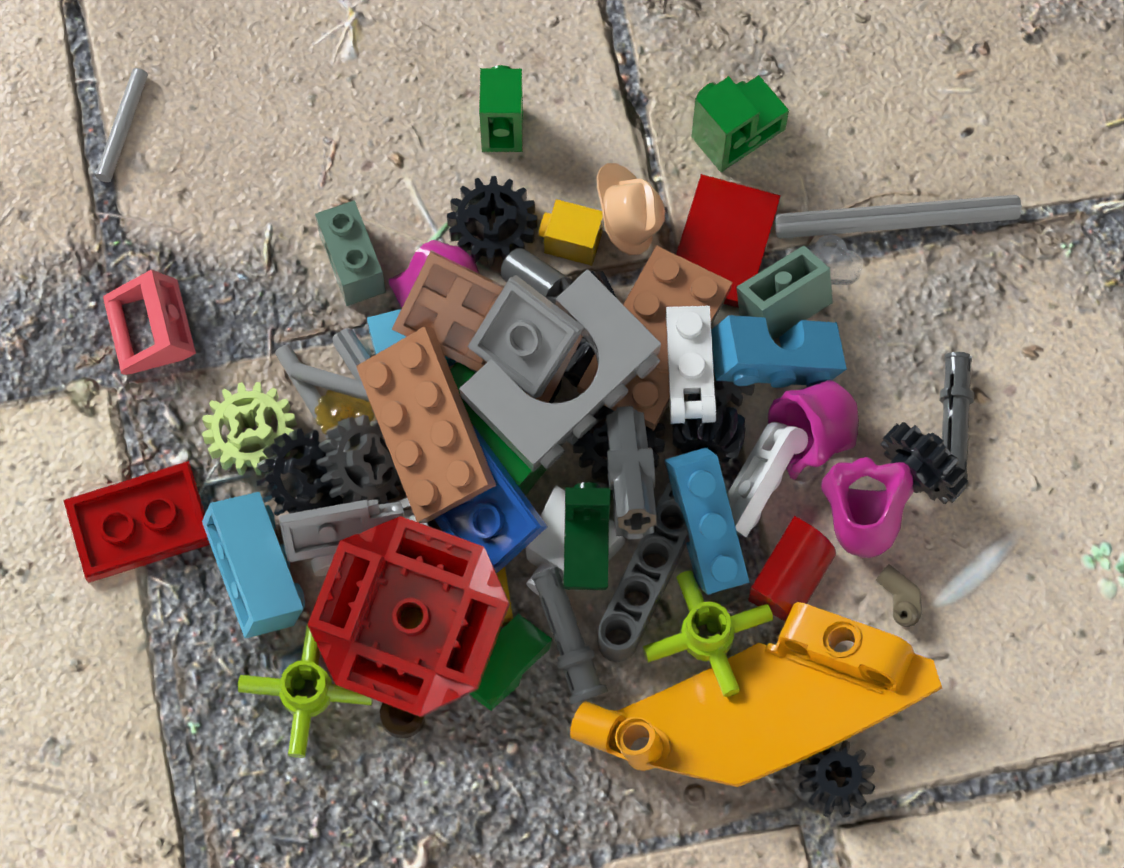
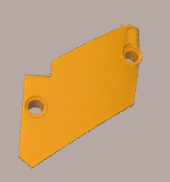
[570,602,942,787]

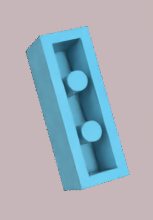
[202,491,305,639]

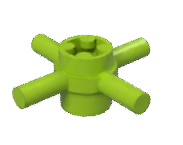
[642,571,773,697]
[238,625,373,758]

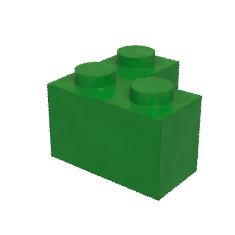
[691,75,789,172]

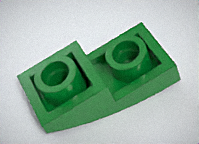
[469,613,552,711]

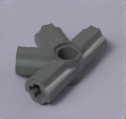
[606,406,656,539]

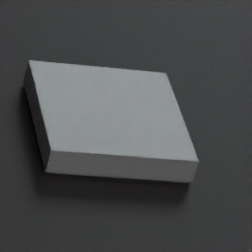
[468,275,585,399]

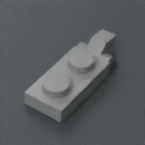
[279,500,405,562]

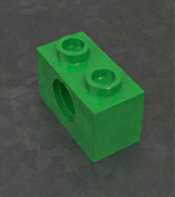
[479,65,523,152]

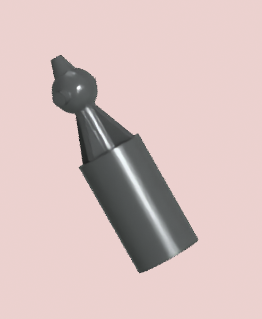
[501,248,573,305]

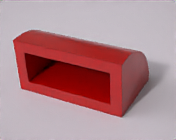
[748,515,836,622]

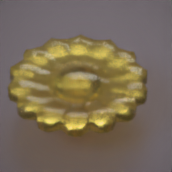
[314,390,374,441]

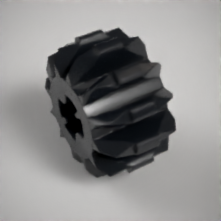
[672,400,746,463]
[798,741,875,818]

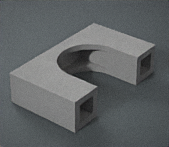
[459,269,661,472]

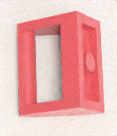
[103,269,196,375]

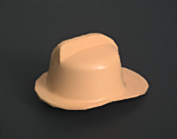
[596,163,665,255]

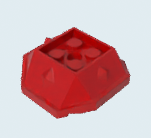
[307,516,510,717]

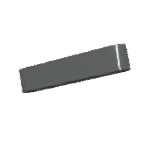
[598,480,690,662]

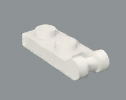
[666,306,716,424]
[727,422,808,537]

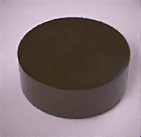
[380,703,425,738]

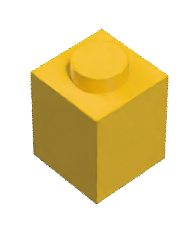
[539,199,604,266]

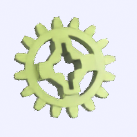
[202,382,297,476]

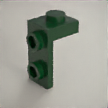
[563,482,610,590]

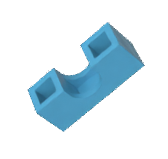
[711,315,847,388]
[665,448,750,595]

